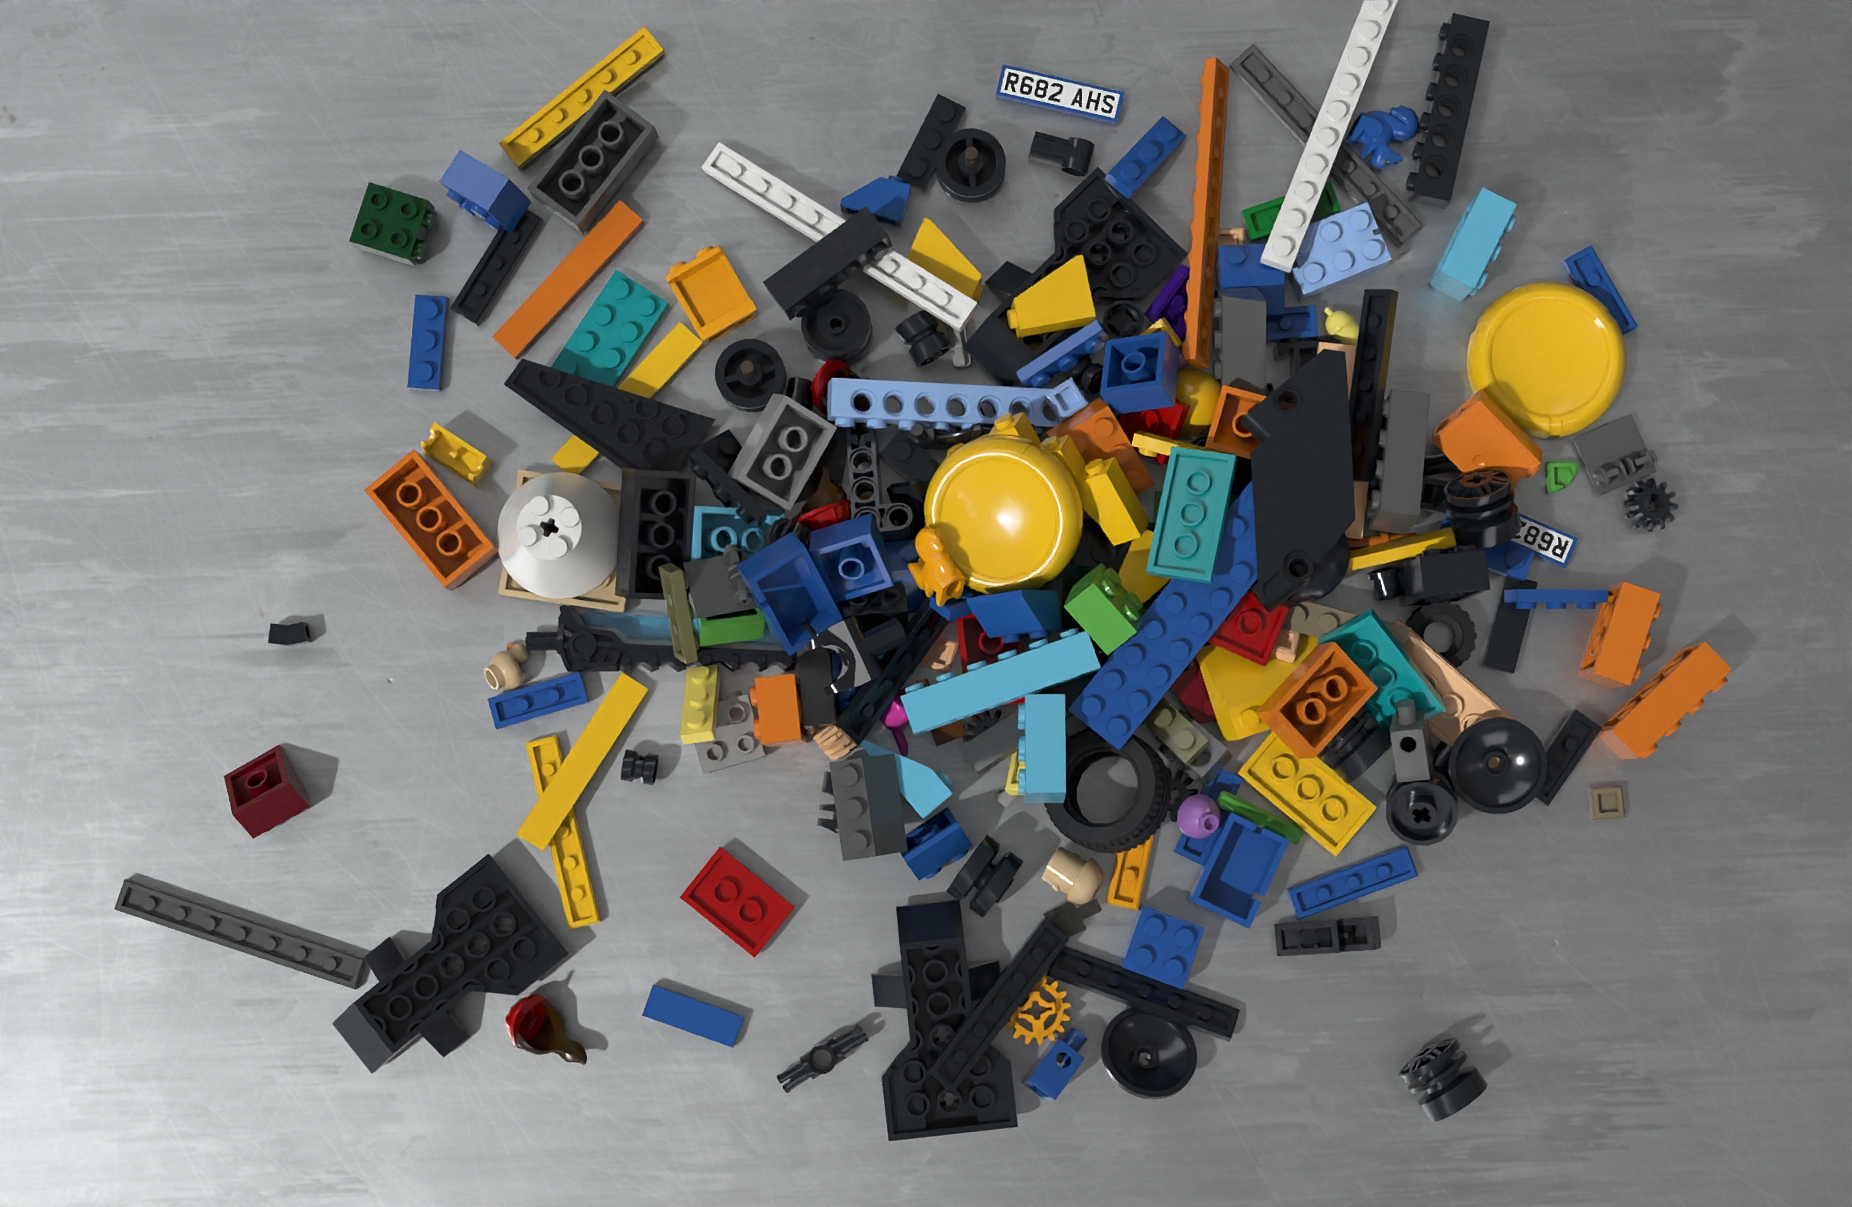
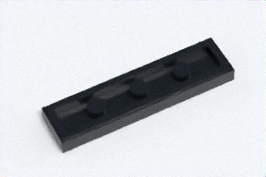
[450,210,544,326]

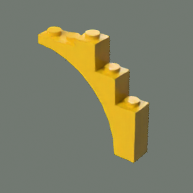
[944,412,1150,546]

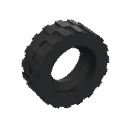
[1405,601,1477,668]

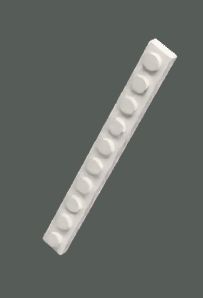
[1260,0,1398,273]
[701,142,978,332]

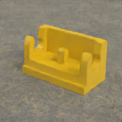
[420,422,493,487]

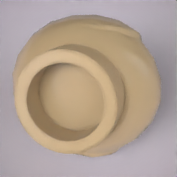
[483,643,530,690]

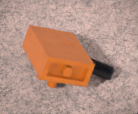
[1423,389,1543,490]

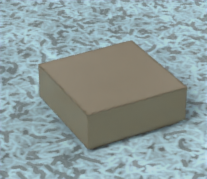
[1587,785,1625,820]

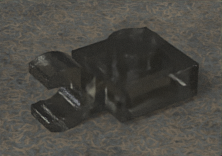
[1043,898,1102,937]

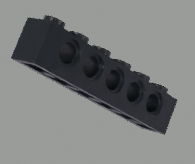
[1405,13,1490,209]

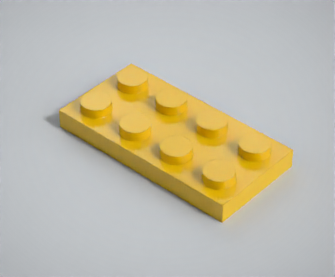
[1236,731,1377,857]

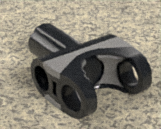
[803,615,907,696]

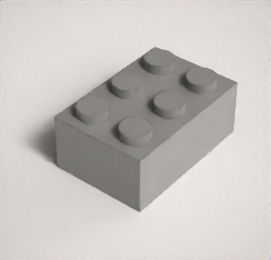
[728,394,837,511]

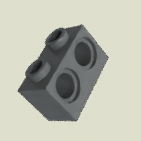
[1155,709,1233,785]

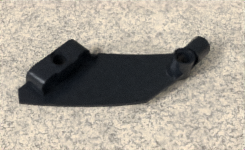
[1241,348,1355,613]

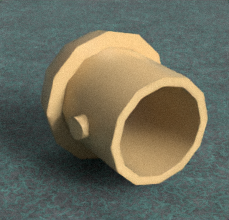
[1042,847,1103,904]

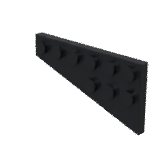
[504,358,716,470]

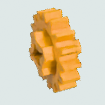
[1005,975,1071,1045]

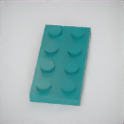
[551,270,670,387]
[1146,446,1237,584]
[1317,609,1446,731]

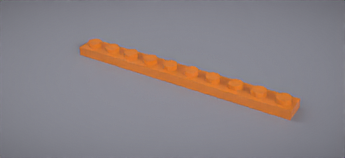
[1182,57,1230,369]

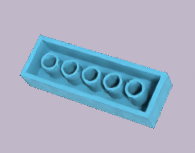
[900,628,1101,736]

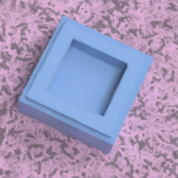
[1043,377,1088,422]

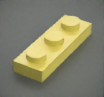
[680,664,721,745]

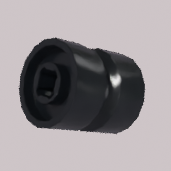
[1101,300,1144,340]
[895,310,952,368]

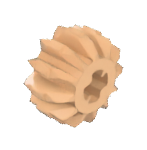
[808,709,858,761]

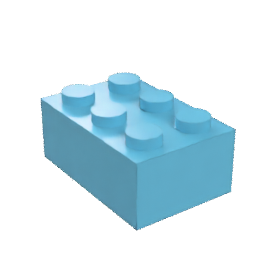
[1428,187,1517,302]
[1018,694,1066,803]

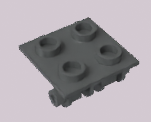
[1573,414,1657,496]
[683,544,758,618]

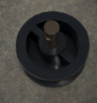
[936,128,1006,204]
[715,339,787,413]

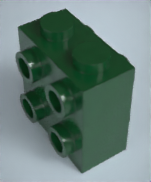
[349,182,437,267]

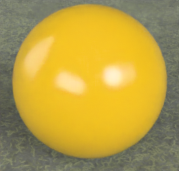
[1175,368,1222,439]

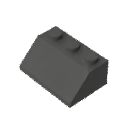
[1213,287,1266,396]
[829,754,908,861]

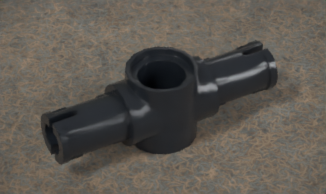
[776,1023,869,1093]

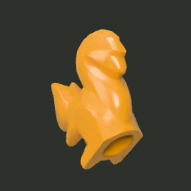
[907,528,966,607]

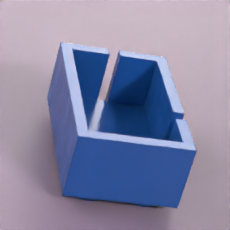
[736,532,843,656]
[1186,812,1290,929]

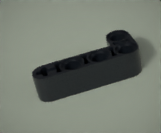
[846,422,916,543]

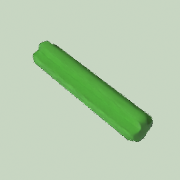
[1216,791,1303,844]

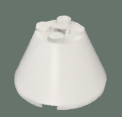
[496,472,620,599]

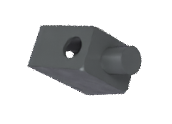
[1390,699,1434,783]

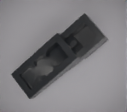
[1274,916,1381,956]

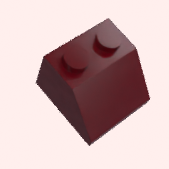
[224,745,309,839]

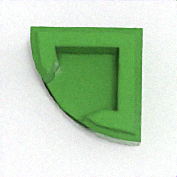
[1545,461,1579,494]

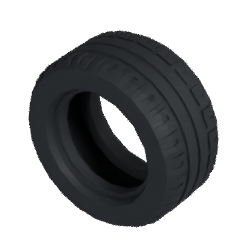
[1044,728,1172,854]

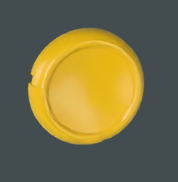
[1466,282,1627,439]
[924,435,1083,595]

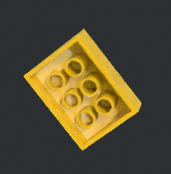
[1196,633,1318,742]

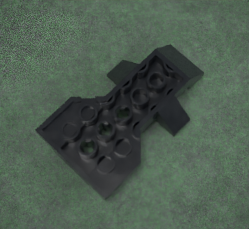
[963,167,1188,387]
[332,854,569,1074]
[871,900,1018,1141]

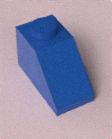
[840,175,911,228]

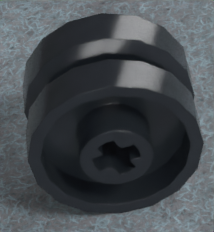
[801,289,873,366]
[1386,764,1458,846]
[946,835,1024,918]

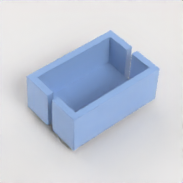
[1288,202,1392,302]

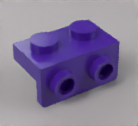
[1144,264,1218,343]

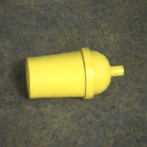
[1324,306,1359,346]

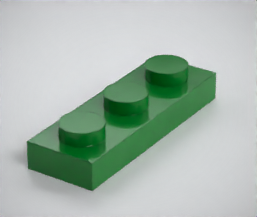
[1240,181,1341,242]

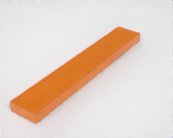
[492,200,644,360]

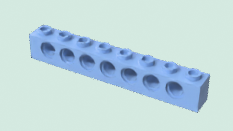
[827,378,1084,436]

